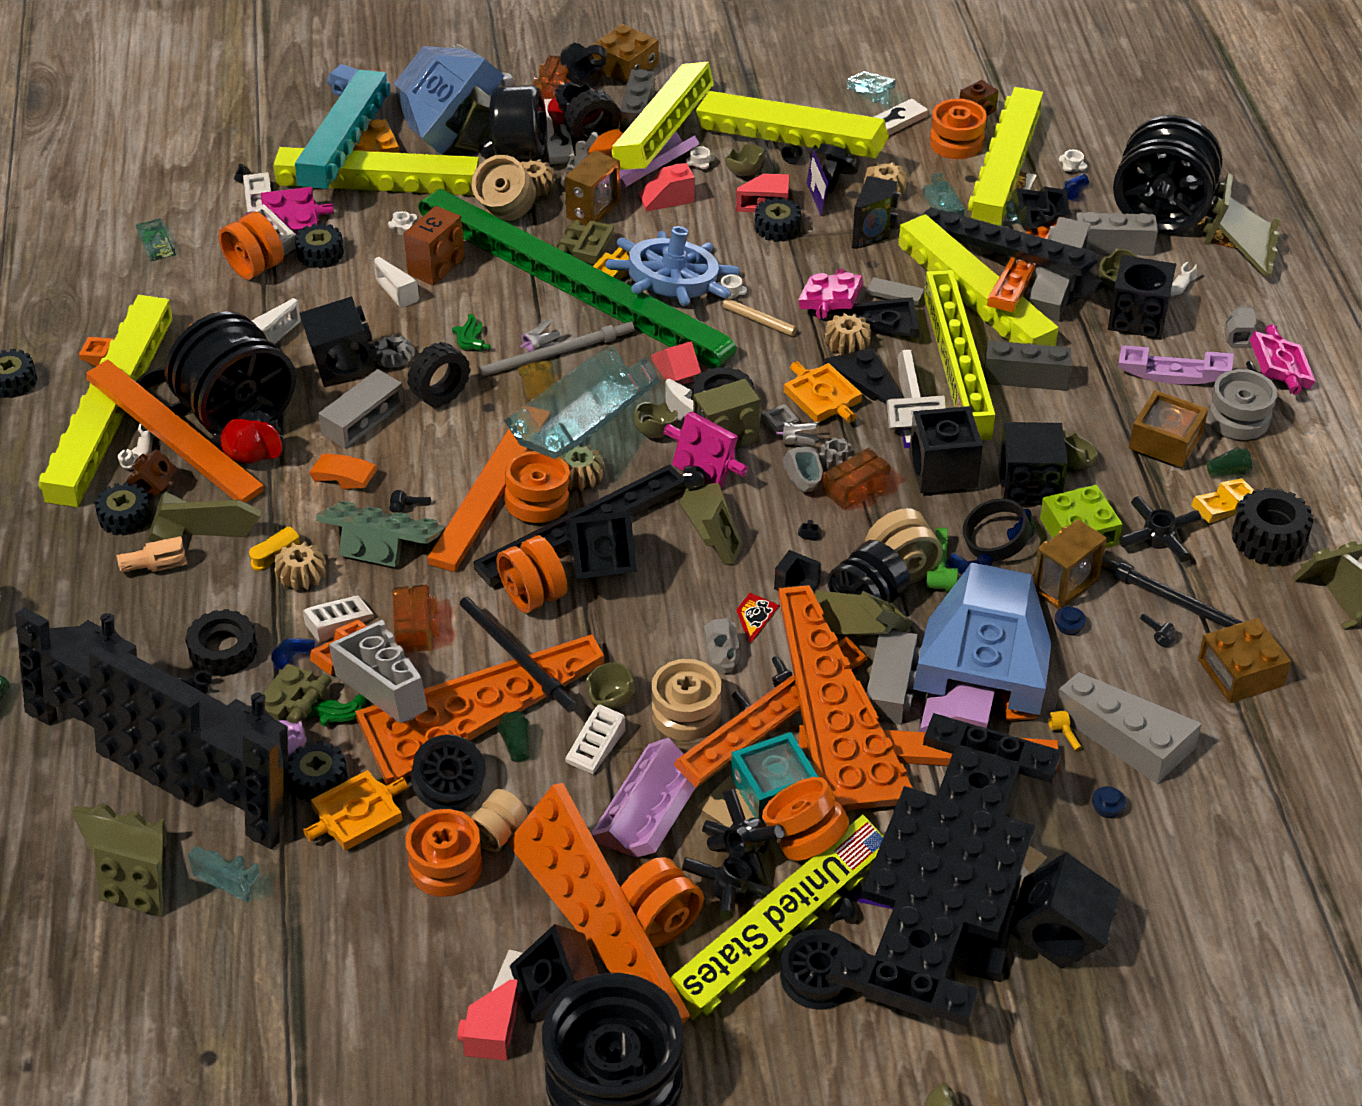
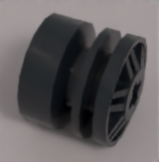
[828,540,910,603]

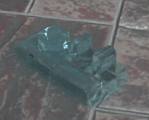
[846,71,896,105]
[922,173,965,216]
[188,846,260,902]

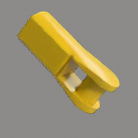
[249,526,300,571]

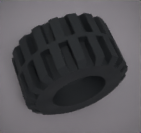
[1232,488,1314,566]

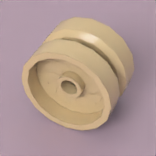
[471,155,536,221]
[865,509,943,584]
[652,659,721,741]

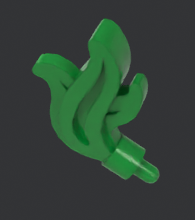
[452,314,491,351]
[308,694,367,726]

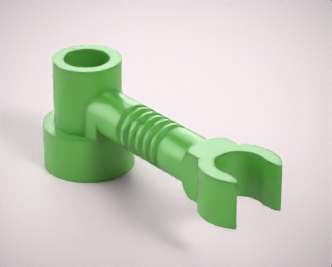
[927,528,958,592]

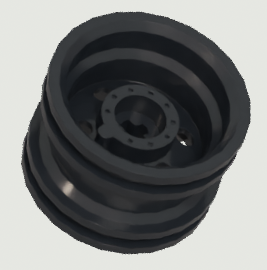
[1113,115,1223,234]
[165,311,296,435]
[542,973,683,1106]

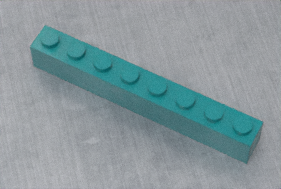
[295,69,390,189]

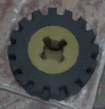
[754,197,801,242]
[295,223,344,269]
[0,349,37,398]
[95,482,151,536]
[288,741,348,802]

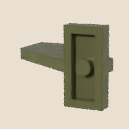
[679,483,743,564]
[147,492,262,542]
[814,590,913,637]

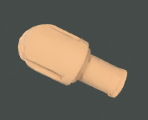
[116,536,187,574]

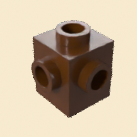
[959,80,999,116]
[126,449,178,500]

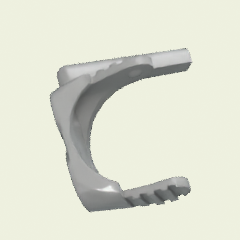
[560,132,598,189]

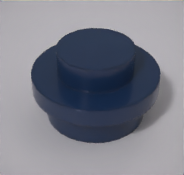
[1055,607,1086,635]
[1092,786,1126,818]

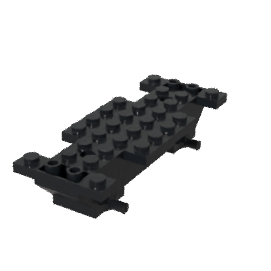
[15,607,288,850]
[828,713,1062,1026]

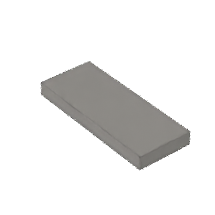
[867,277,924,306]

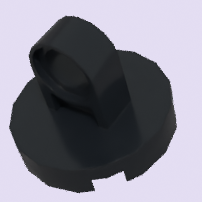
[560,43,607,88]
[810,144,861,193]

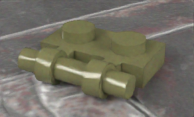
[556,220,614,264]
[262,664,332,723]

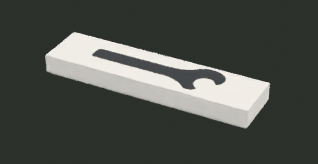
[544,99,574,165]
[874,99,928,136]

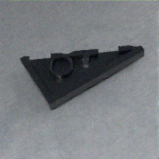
[820,297,919,338]
[823,348,902,404]

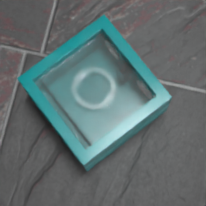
[731,732,818,823]

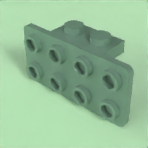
[316,501,446,567]

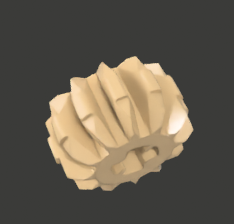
[521,159,556,199]
[864,161,907,196]
[825,313,871,355]
[558,444,605,491]
[274,541,326,592]

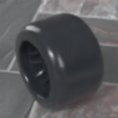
[489,85,548,162]

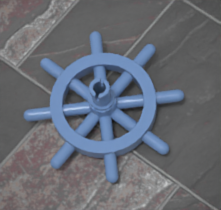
[606,226,740,306]

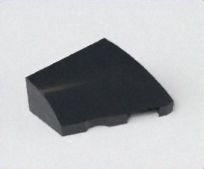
[1011,186,1070,231]

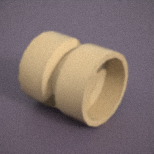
[471,789,528,853]

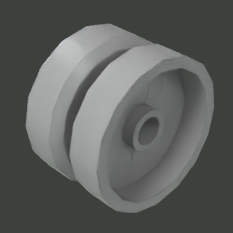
[1208,369,1277,440]

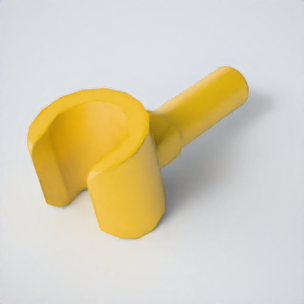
[1048,711,1082,751]

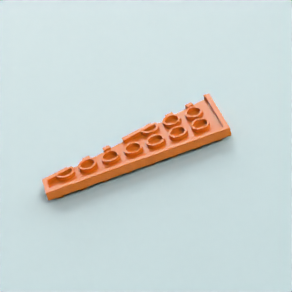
[778,585,913,811]
[355,634,604,786]

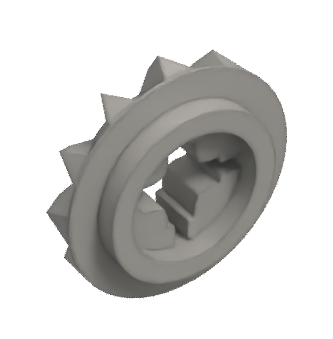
[373,334,415,368]

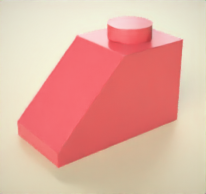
[639,163,695,211]
[736,173,789,212]
[651,341,701,385]
[457,979,519,1061]

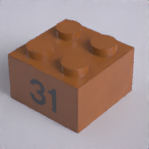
[403,206,465,285]

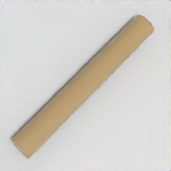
[723,298,797,337]

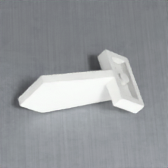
[887,350,946,429]

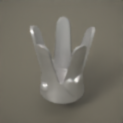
[520,318,561,352]
[776,422,819,451]

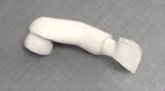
[1170,262,1197,297]
[118,423,156,470]

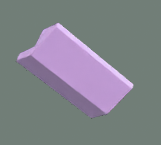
[600,131,699,192]
[919,679,995,732]
[591,737,695,858]

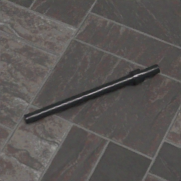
[1101,556,1242,627]
[459,597,577,713]

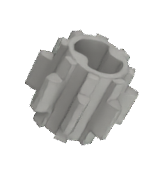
[819,437,855,476]

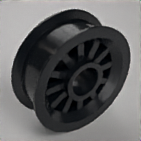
[411,735,485,811]
[780,929,855,1010]

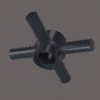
[1119,496,1201,563]
[707,787,785,884]
[681,854,776,920]

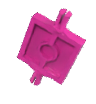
[245,187,334,235]
[798,268,863,319]
[1249,324,1316,395]
[663,411,748,488]

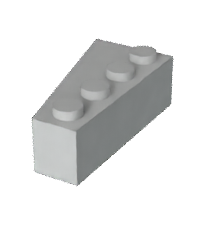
[1025,217,1090,322]
[329,620,428,723]
[1055,672,1202,784]

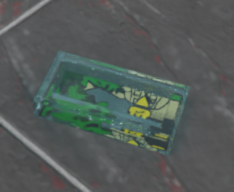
[136,218,176,262]

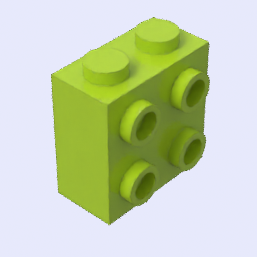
[1040,485,1123,548]

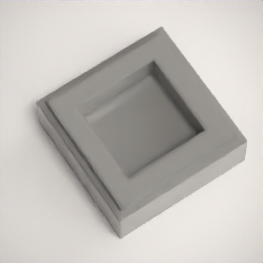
[761,404,800,437]

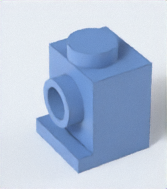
[327,64,357,96]

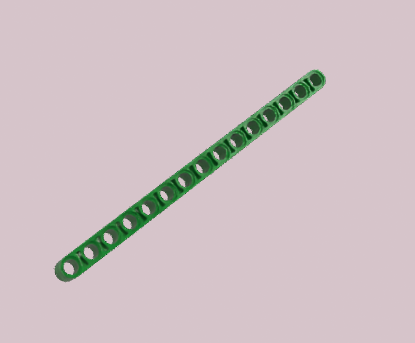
[418,189,737,369]

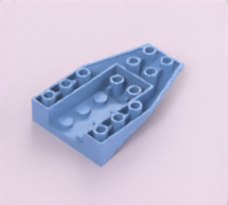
[393,46,504,155]
[913,563,1051,715]

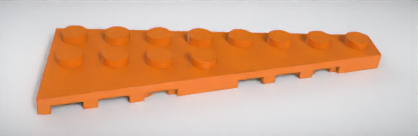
[508,783,690,1025]

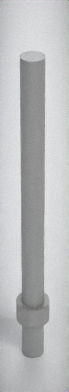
[478,321,635,378]

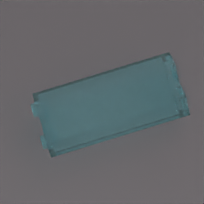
[504,345,661,459]

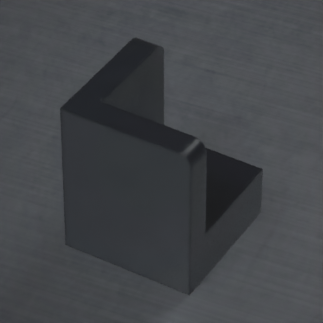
[774,550,821,593]

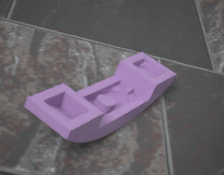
[1118,345,1234,385]

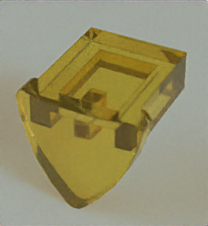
[518,361,556,402]

